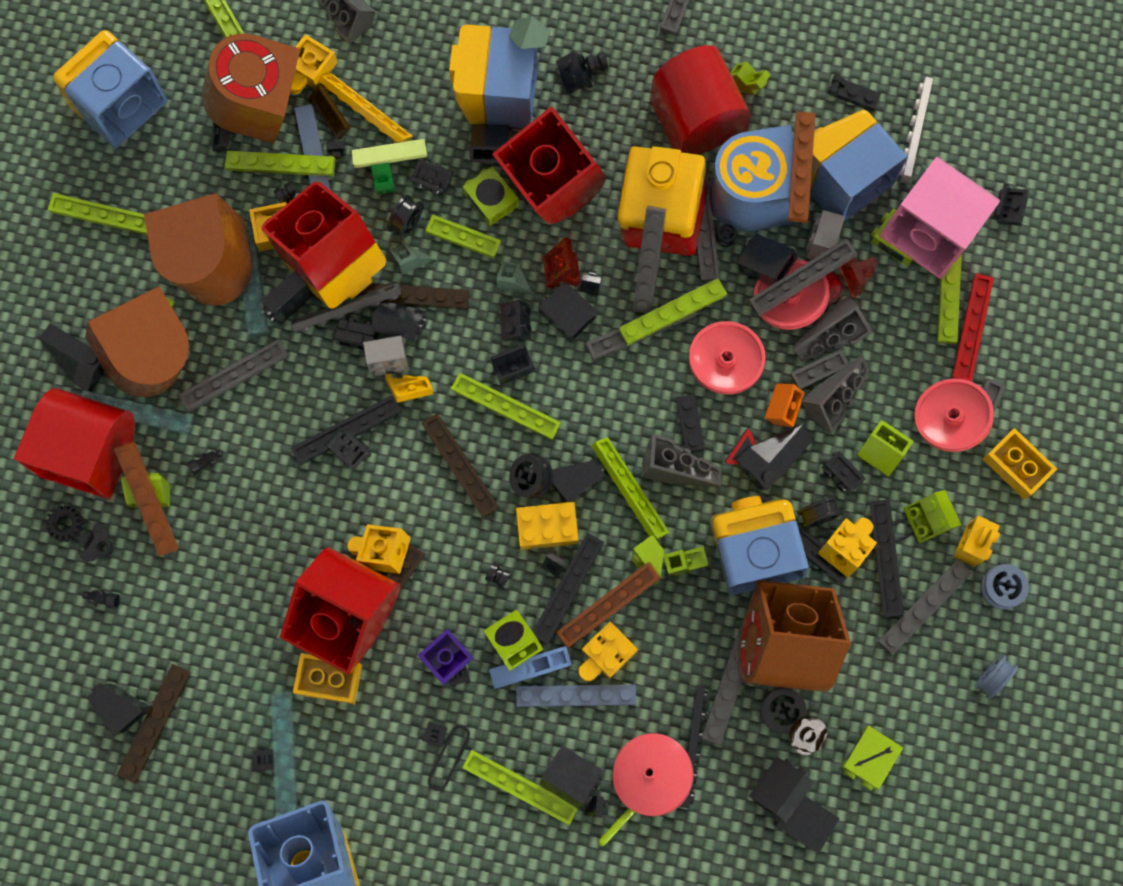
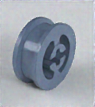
[981,564,1029,610]
[974,654,1018,699]

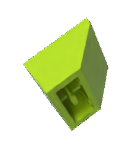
[856,420,914,477]
[121,473,170,508]
[903,490,962,543]
[631,535,664,586]

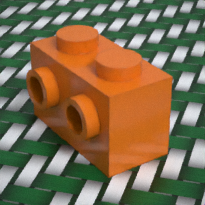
[765,383,805,427]

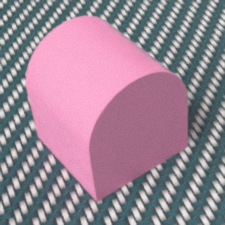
[879,157,1000,279]

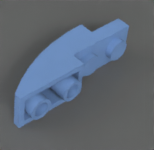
[489,646,572,689]

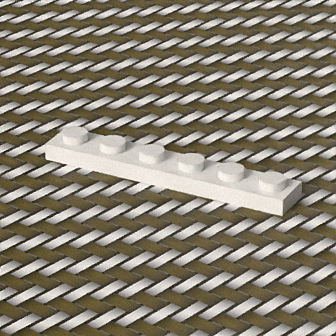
[899,77,933,184]

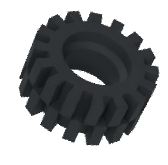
[45,505,85,542]

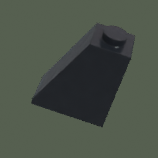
[552,460,606,503]
[87,683,152,736]

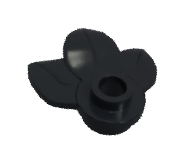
[78,523,114,561]

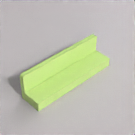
[352,139,428,169]

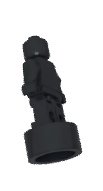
[187,449,224,476]
[82,589,121,610]

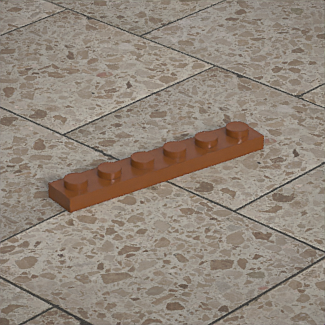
[788,111,816,223]
[114,442,179,556]
[556,562,661,648]

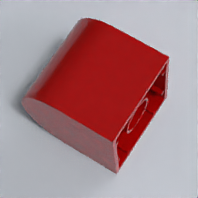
[650,45,751,155]
[492,106,606,224]
[14,388,135,500]
[279,547,400,675]

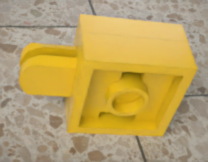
[290,34,338,94]
[249,202,287,252]
[953,515,1000,567]
[818,517,877,578]
[347,524,411,574]
[579,621,638,682]

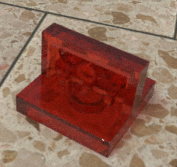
[543,237,581,289]
[839,256,878,298]

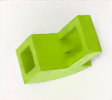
[730,61,771,95]
[664,546,709,575]

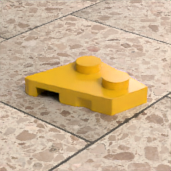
[385,374,433,403]

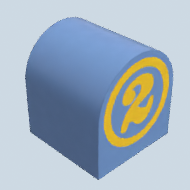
[709,125,796,231]

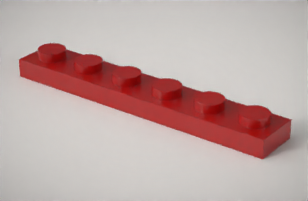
[951,273,994,382]

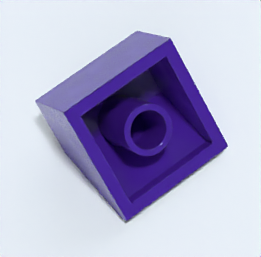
[418,628,474,685]

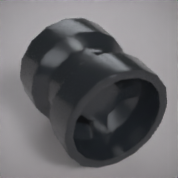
[586,52,608,74]
[273,182,296,204]
[716,223,736,248]
[485,562,512,589]

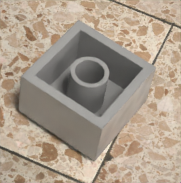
[806,210,845,259]
[363,336,409,376]

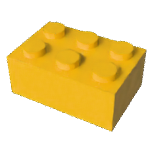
[982,428,1057,500]
[516,502,579,550]
[293,653,363,705]

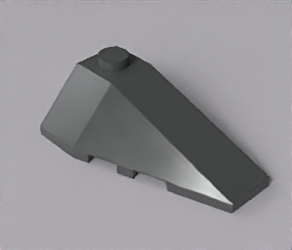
[318,0,376,43]
[793,296,873,362]
[641,434,722,487]

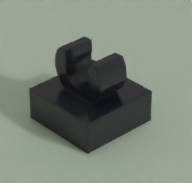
[326,141,347,159]
[580,271,601,295]
[541,550,566,577]
[450,666,471,687]
[422,722,448,747]
[253,749,275,771]
[585,796,609,818]

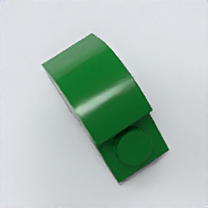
[371,162,395,195]

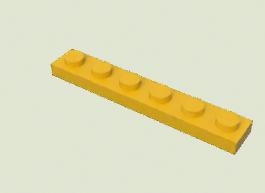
[319,73,413,143]

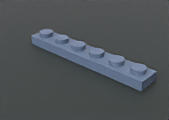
[516,685,636,707]

